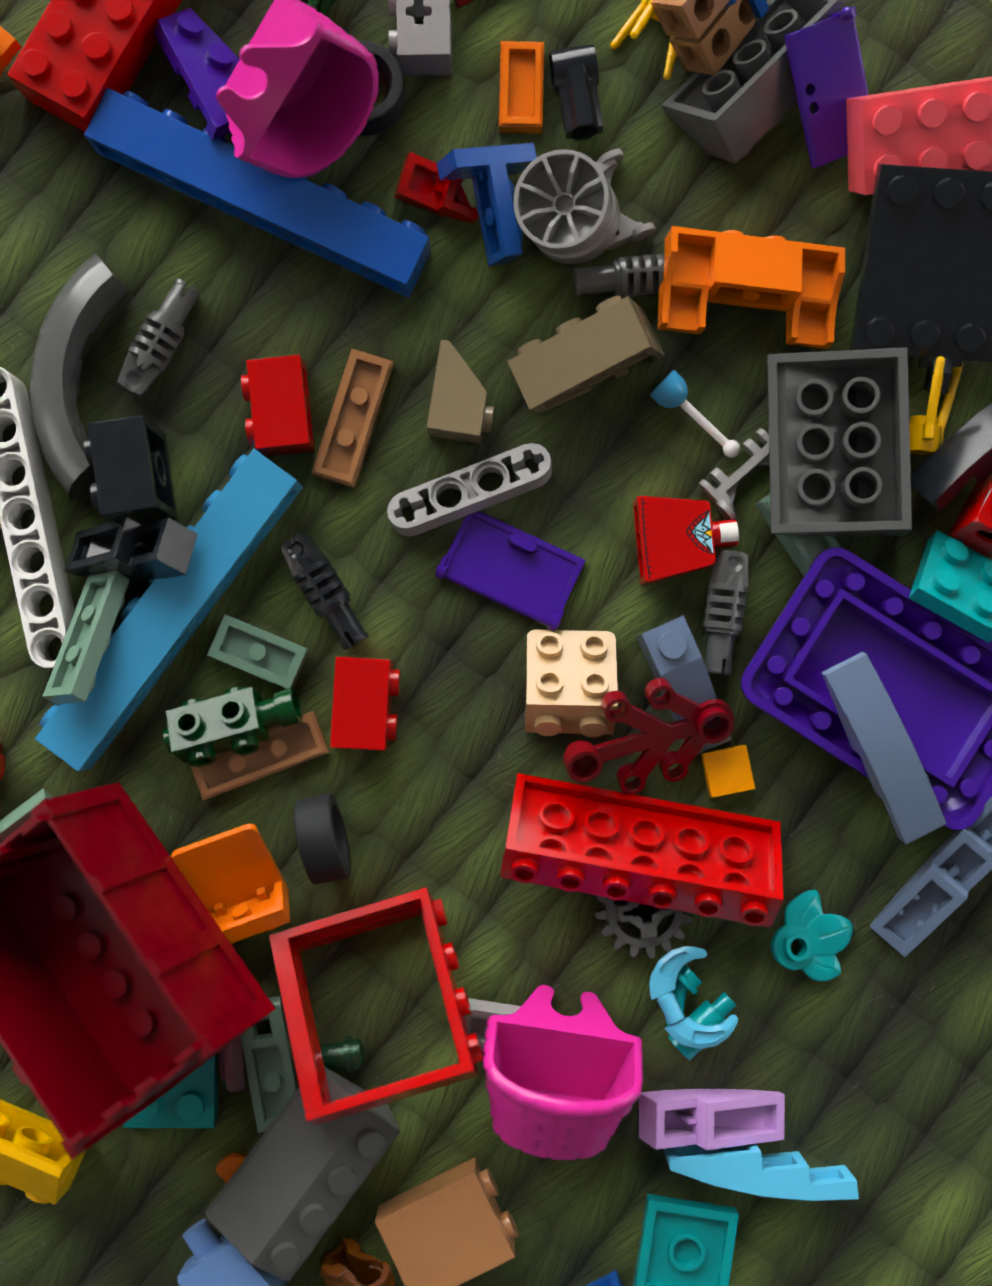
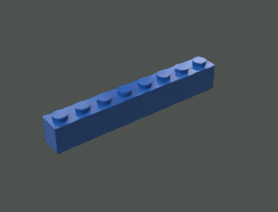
[84,88,431,298]

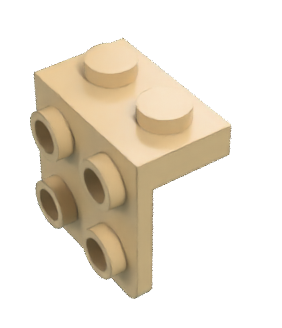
[525,630,618,737]

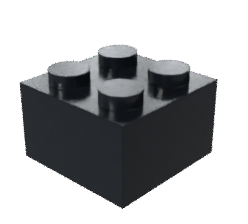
[84,415,178,525]

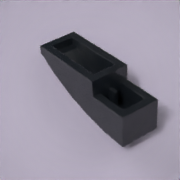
[64,517,198,580]

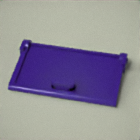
[784,6,869,168]
[435,511,585,632]

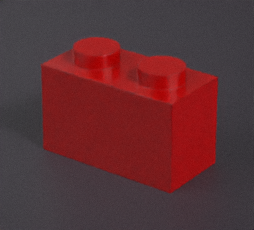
[241,354,315,457]
[330,657,401,750]

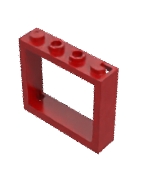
[269,887,483,1125]

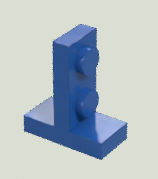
[436,143,537,266]

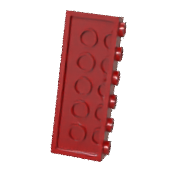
[500,773,784,927]

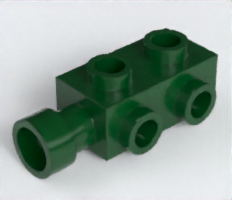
[163,687,303,767]

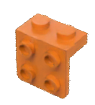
[171,824,290,945]

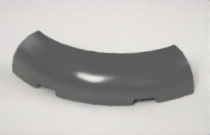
[30,252,128,500]

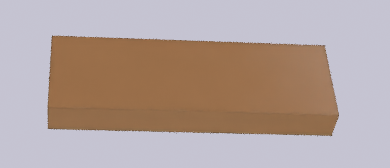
[311,349,395,489]
[190,711,330,800]

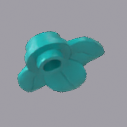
[770,890,853,981]

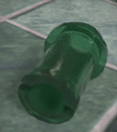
[320,1036,364,1073]

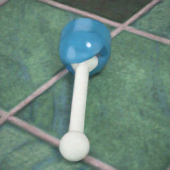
[649,369,740,458]

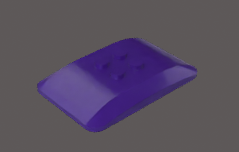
[741,547,992,830]

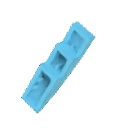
[664,1144,859,1201]

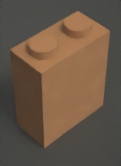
[375,1157,519,1286]

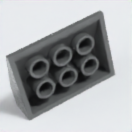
[767,347,912,537]

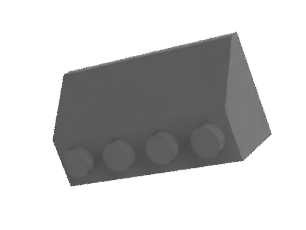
[661,0,846,163]
[205,1068,401,1282]

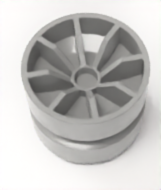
[513,149,620,264]

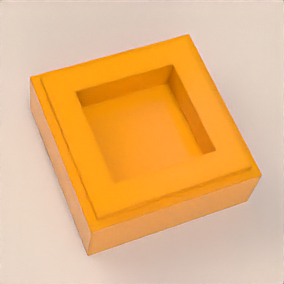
[700,744,755,798]

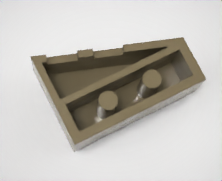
[507,296,666,413]

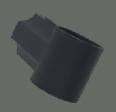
[549,44,603,141]

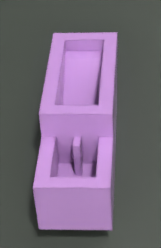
[639,1089,785,1150]

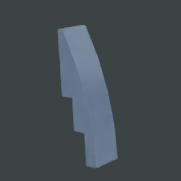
[821,651,947,844]
[870,797,992,957]

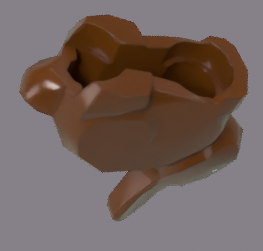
[319,1237,398,1286]

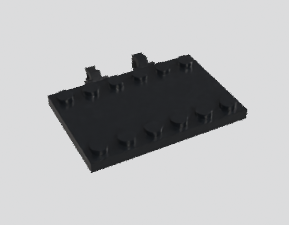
[850,164,992,394]

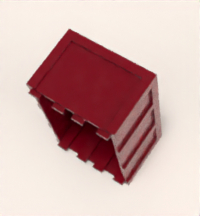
[0,782,276,1160]

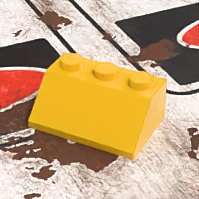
[0,1099,86,1205]

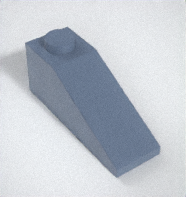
[636,616,732,755]

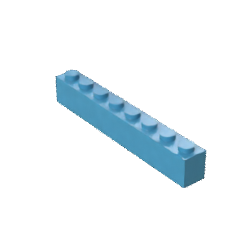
[35,448,303,771]

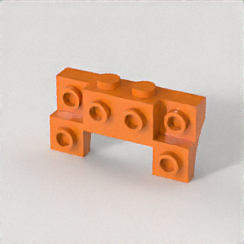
[657,226,845,349]

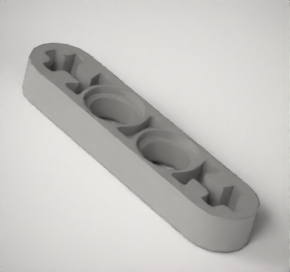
[387,443,552,537]

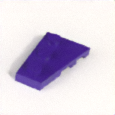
[154,8,240,141]

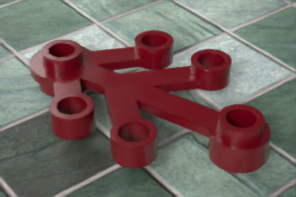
[563,678,734,795]

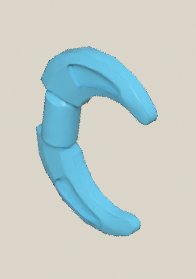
[649,946,738,1049]

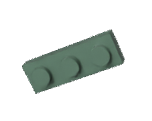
[42,571,130,704]

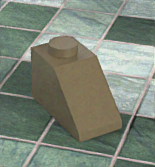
[427,340,494,444]

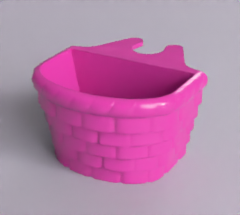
[216,0,379,179]
[483,985,643,1160]

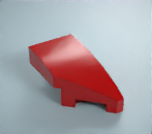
[393,152,479,224]

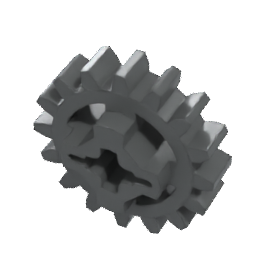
[594,895,693,958]

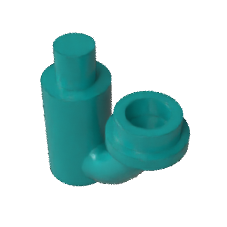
[666,964,737,1061]

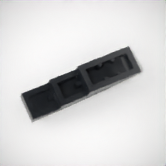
[911,403,992,511]

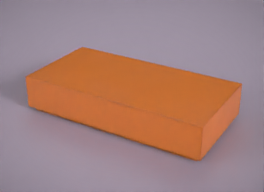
[499,41,544,134]

